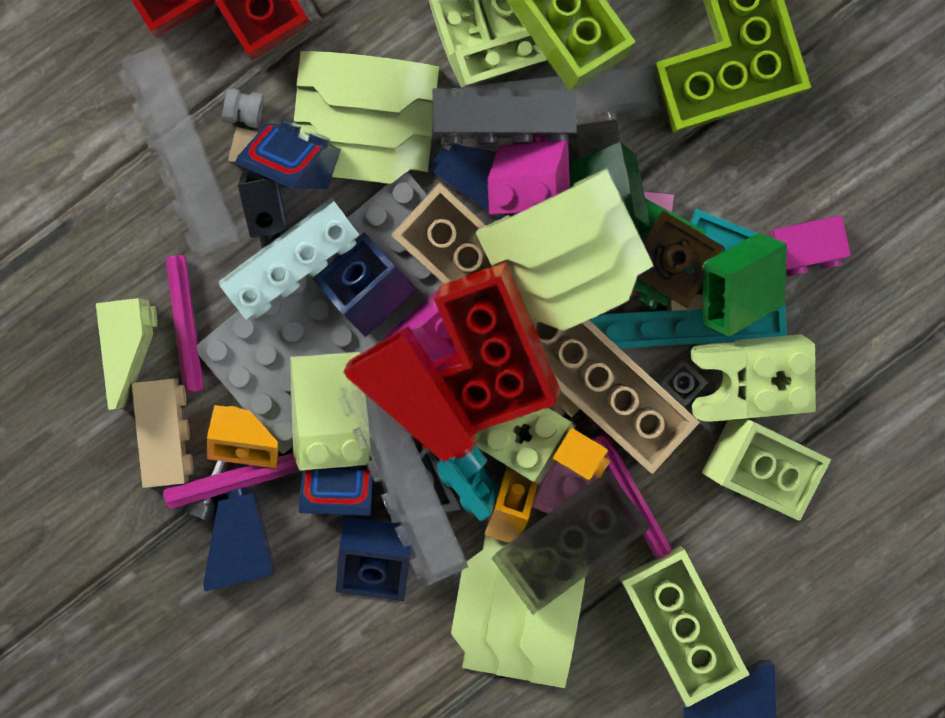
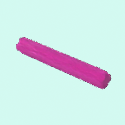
[166,255,203,392]
[592,433,671,558]
[163,453,300,509]

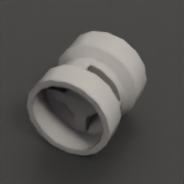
[222,88,264,128]

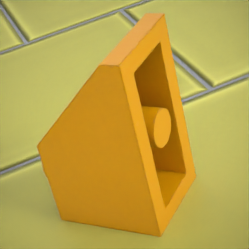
[207,405,278,469]
[553,428,611,482]
[484,466,538,546]

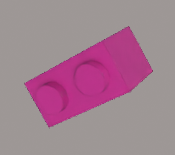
[768,215,851,277]

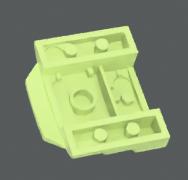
[428,0,547,88]
[294,51,439,184]
[476,168,654,331]
[451,535,589,688]

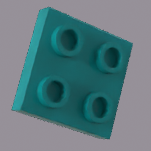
[437,445,500,522]

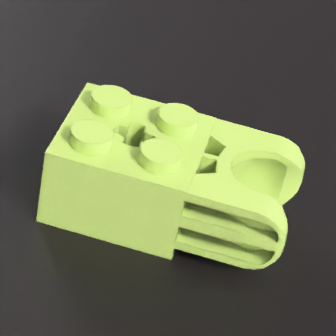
[691,334,816,422]
[475,408,576,484]

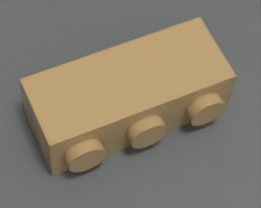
[132,378,194,488]

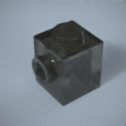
[569,119,620,159]

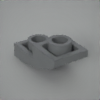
[659,359,721,433]

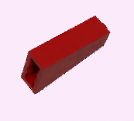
[343,326,478,462]

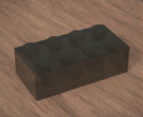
[491,470,651,615]

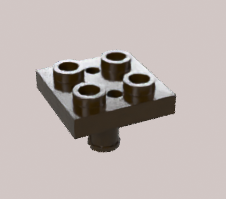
[636,210,724,308]

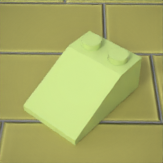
[96,298,157,410]
[290,352,369,470]
[702,418,831,521]

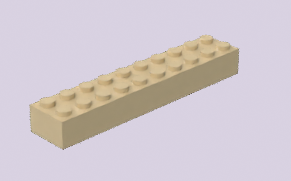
[390,183,700,474]

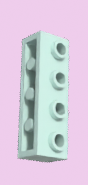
[219,197,359,320]

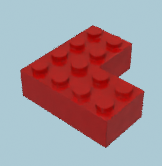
[131,0,311,61]
[422,262,560,449]

